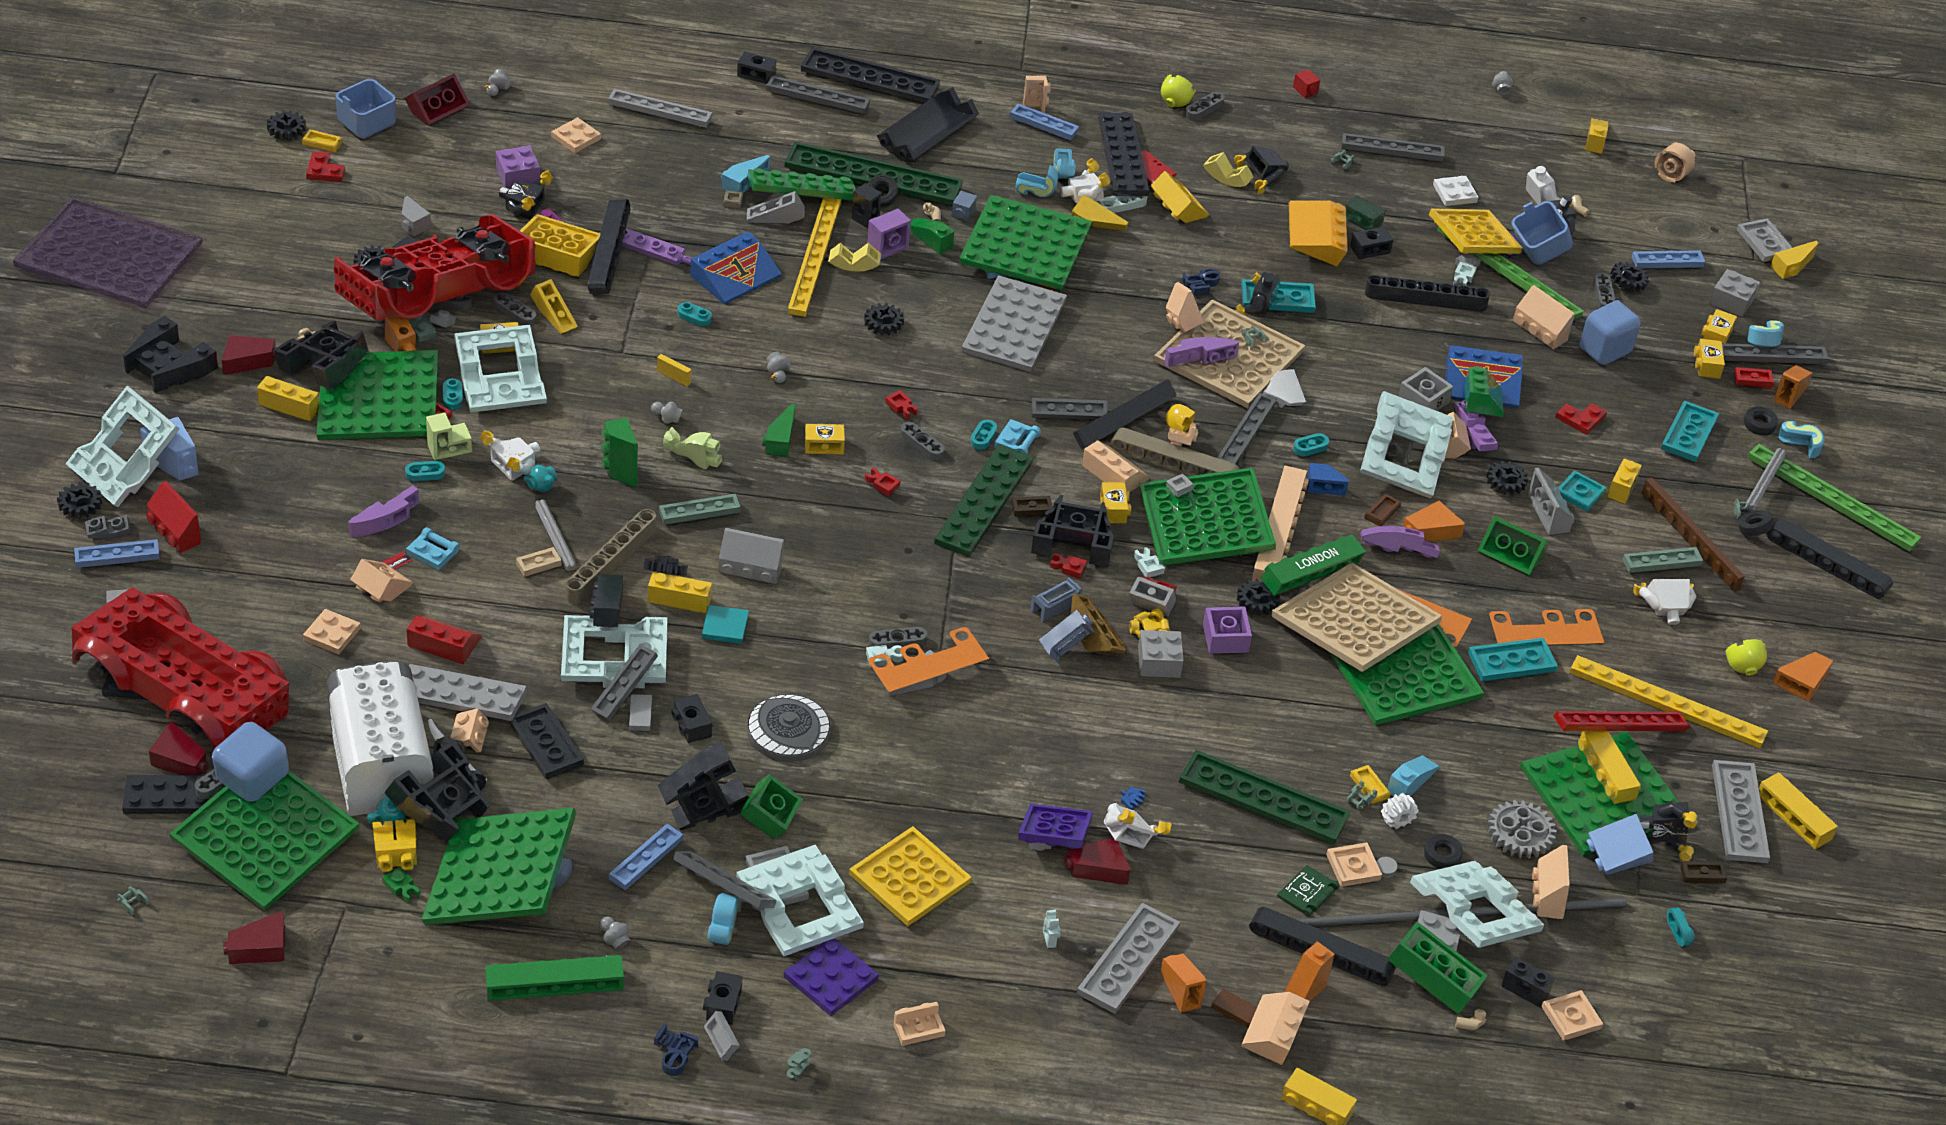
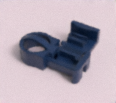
[1182,268,1220,296]
[654,1023,699,1076]

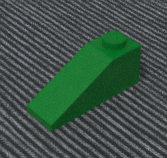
[910,218,955,255]
[762,404,795,456]

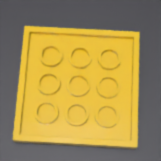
[1429,209,1523,255]
[849,826,972,926]

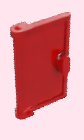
[1141,150,1177,184]

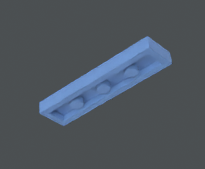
[1010,104,1079,140]
[1632,250,1705,269]
[74,539,160,568]
[609,824,683,890]

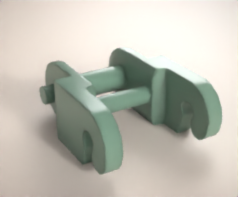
[1331,150,1355,170]
[1241,326,1268,347]
[1733,499,1756,519]
[1347,780,1378,810]
[117,886,150,915]
[787,1048,811,1080]

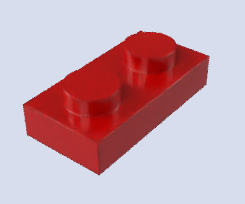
[1734,367,1774,388]

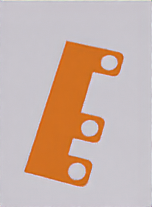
[1398,589,1472,647]
[1489,609,1604,645]
[868,627,989,692]

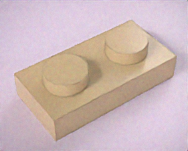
[516,547,562,577]

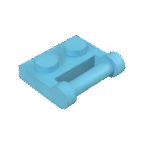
[994,419,1041,454]
[406,527,460,571]

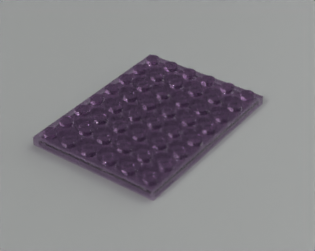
[13,197,203,308]

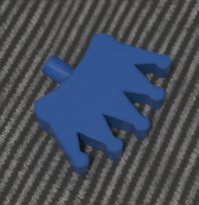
[1121,786,1145,810]

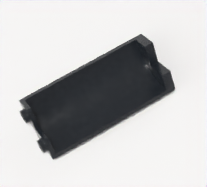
[877,87,979,160]

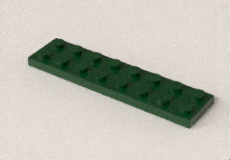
[934,444,1034,557]
[1179,750,1351,845]

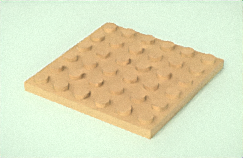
[1154,300,1305,408]
[1272,563,1442,672]

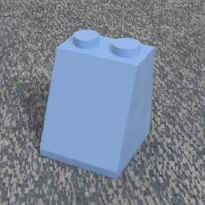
[140,417,199,481]
[1586,814,1653,875]

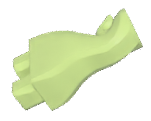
[663,427,722,469]

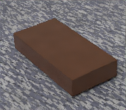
[1364,494,1401,527]
[1211,989,1257,1028]

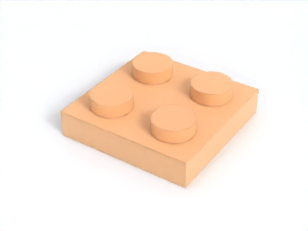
[551,117,601,153]
[303,609,361,655]
[1326,843,1382,887]
[1542,990,1603,1041]

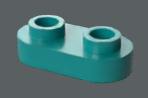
[677,302,712,327]
[443,378,463,410]
[970,420,997,450]
[1293,433,1329,457]
[405,461,445,482]
[1667,907,1695,947]

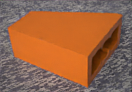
[1774,365,1812,409]
[1403,501,1465,542]
[1773,652,1833,702]
[1285,941,1335,1001]
[1161,954,1207,1013]

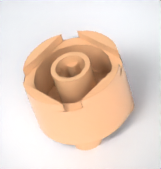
[1655,142,1696,182]

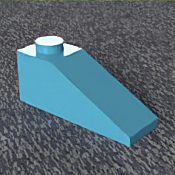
[721,155,770,193]
[1388,755,1439,796]

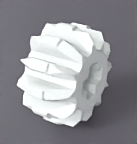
[1381,793,1419,829]

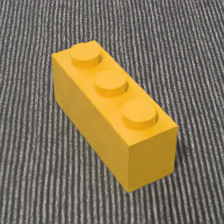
[257,376,319,421]
[648,572,712,614]
[1281,1068,1357,1125]

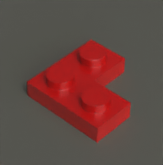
[306,151,345,182]
[1555,403,1607,435]

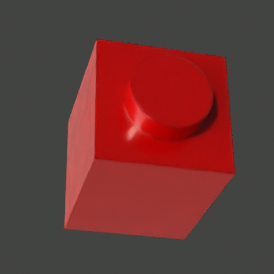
[1293,69,1321,98]

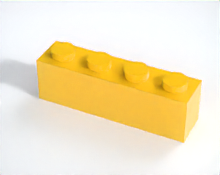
[1578,731,1641,804]
[1759,772,1838,849]

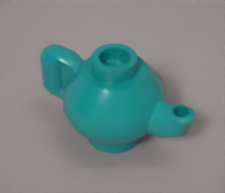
[524,465,557,493]
[367,796,407,826]

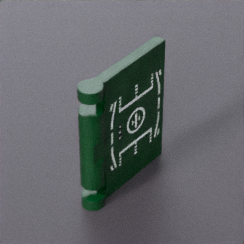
[1277,865,1340,917]

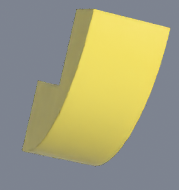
[1203,152,1254,187]
[828,243,881,272]

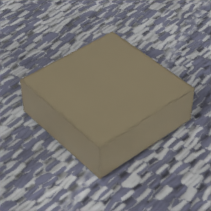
[723,191,744,209]

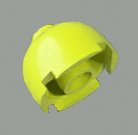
[1161,75,1196,107]
[1725,639,1767,676]

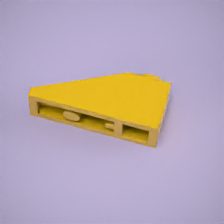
[1585,118,1608,154]
[1071,194,1128,231]
[1770,241,1818,279]
[530,279,578,334]

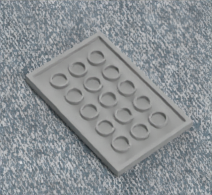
[961,275,1067,372]

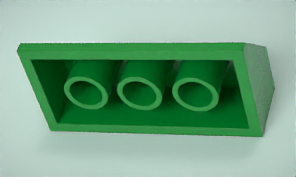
[1387,922,1488,1014]

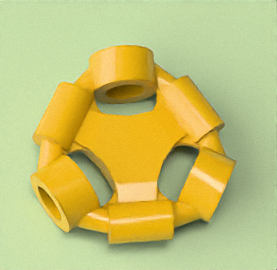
[1130,609,1170,638]

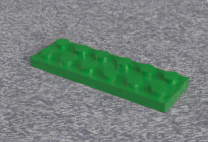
[747,168,856,200]

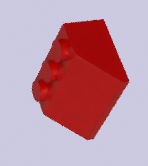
[146,481,201,553]
[406,615,482,665]

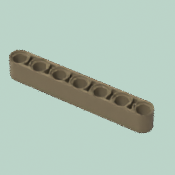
[1110,428,1239,476]
[566,509,656,604]

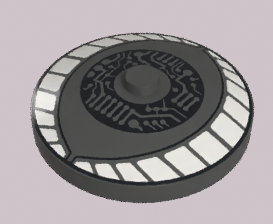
[747,694,831,762]

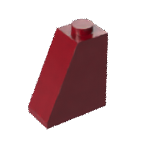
[222,335,277,375]
[149,722,208,775]
[1064,838,1131,884]
[223,912,285,964]

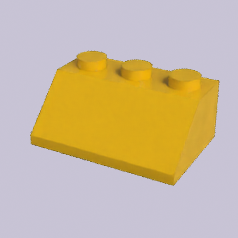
[1151,171,1210,223]

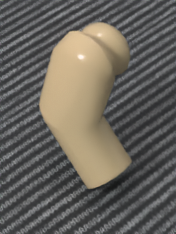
[1571,195,1589,217]
[923,203,941,222]
[1455,1009,1487,1030]

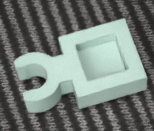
[1453,262,1477,286]
[1134,547,1165,578]
[866,645,904,668]
[1043,910,1061,948]

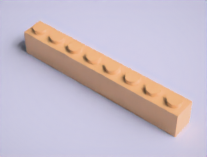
[1252,466,1309,582]

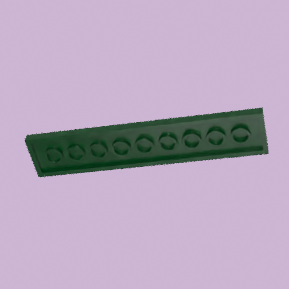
[785,142,963,206]

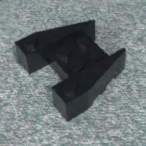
[123,316,218,393]
[274,321,369,389]
[1031,495,1114,567]
[384,741,490,842]
[658,741,749,830]

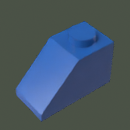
[1307,463,1349,496]

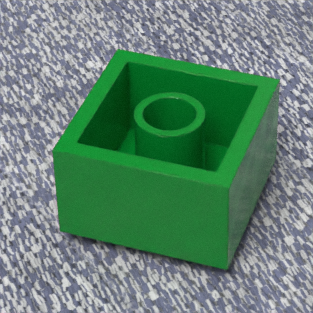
[740,774,803,840]

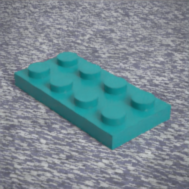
[1241,279,1316,313]
[1661,401,1719,462]
[1468,637,1558,682]

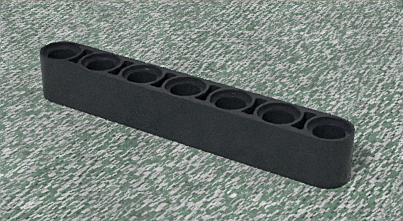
[588,199,631,295]
[1365,275,1490,312]
[1072,379,1177,450]
[1766,519,1893,599]
[1249,907,1397,986]

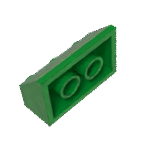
[1464,366,1504,417]
[601,417,638,487]
[1477,516,1550,575]

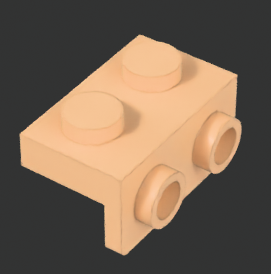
[1023,76,1050,113]
[1168,423,1198,446]
[450,708,489,753]
[894,1002,945,1046]

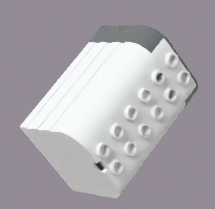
[326,660,433,816]

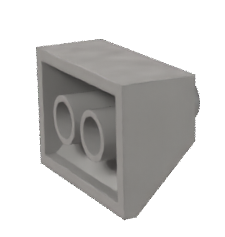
[1528,468,1574,535]
[718,528,784,584]

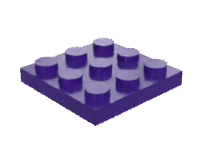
[1018,804,1093,849]
[784,938,879,1016]

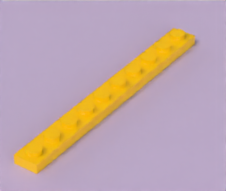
[788,197,841,317]
[1569,655,1768,749]

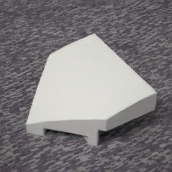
[1263,369,1306,408]

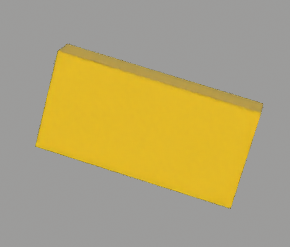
[302,129,342,153]
[657,354,692,387]
[1350,765,1391,805]

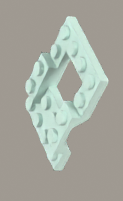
[454,325,547,413]
[66,386,180,507]
[1360,391,1453,499]
[561,615,667,688]
[736,845,864,957]
[1410,861,1544,948]

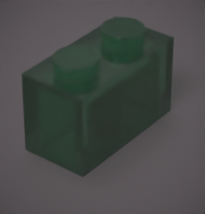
[1345,195,1386,230]

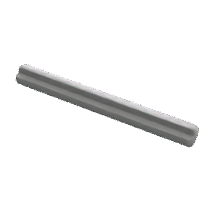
[1745,448,1786,511]
[535,499,576,572]

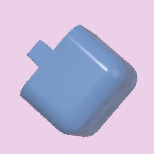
[336,79,396,139]
[1512,201,1573,265]
[1579,300,1641,365]
[212,722,289,801]

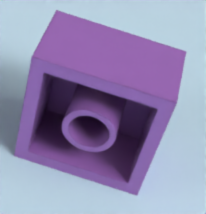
[496,146,540,189]
[867,209,911,260]
[1203,607,1252,654]

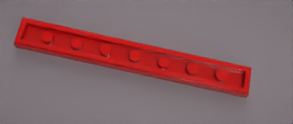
[1553,711,1690,731]

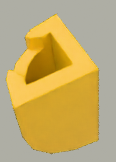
[1166,404,1195,432]

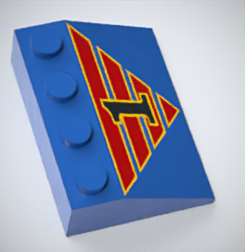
[690,231,782,305]
[1445,345,1523,408]

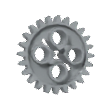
[1487,800,1557,859]

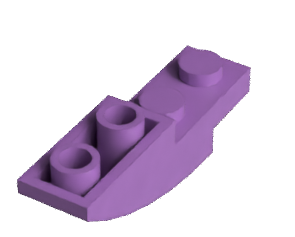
[1164,337,1239,367]
[1454,400,1498,451]
[348,485,419,537]
[1360,526,1440,558]

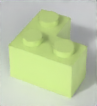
[426,413,472,460]

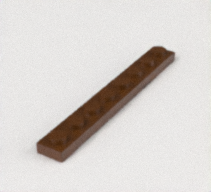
[1642,477,1745,592]

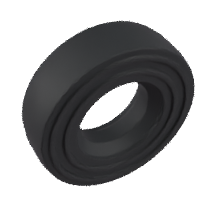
[867,175,898,207]
[1744,406,1778,435]
[1738,510,1774,536]
[1424,834,1463,869]

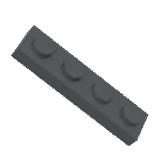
[1032,398,1108,420]
[591,644,658,721]

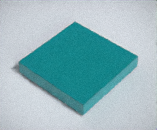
[1558,470,1607,512]
[702,605,749,644]

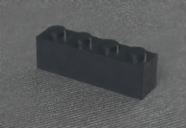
[590,574,623,627]

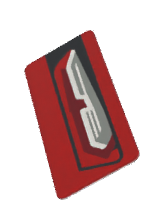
[382,552,412,569]

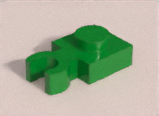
[382,867,420,904]

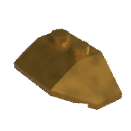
[1071,593,1126,655]

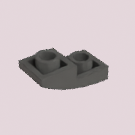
[85,514,131,539]

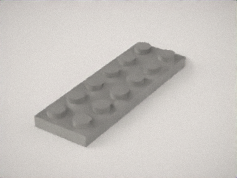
[409,664,527,721]
[1712,760,1770,863]
[1077,903,1180,1014]

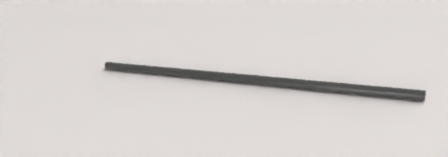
[1296,898,1627,927]

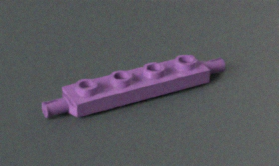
[622,228,692,266]

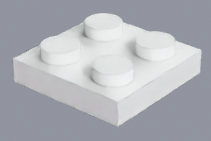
[1433,176,1478,206]

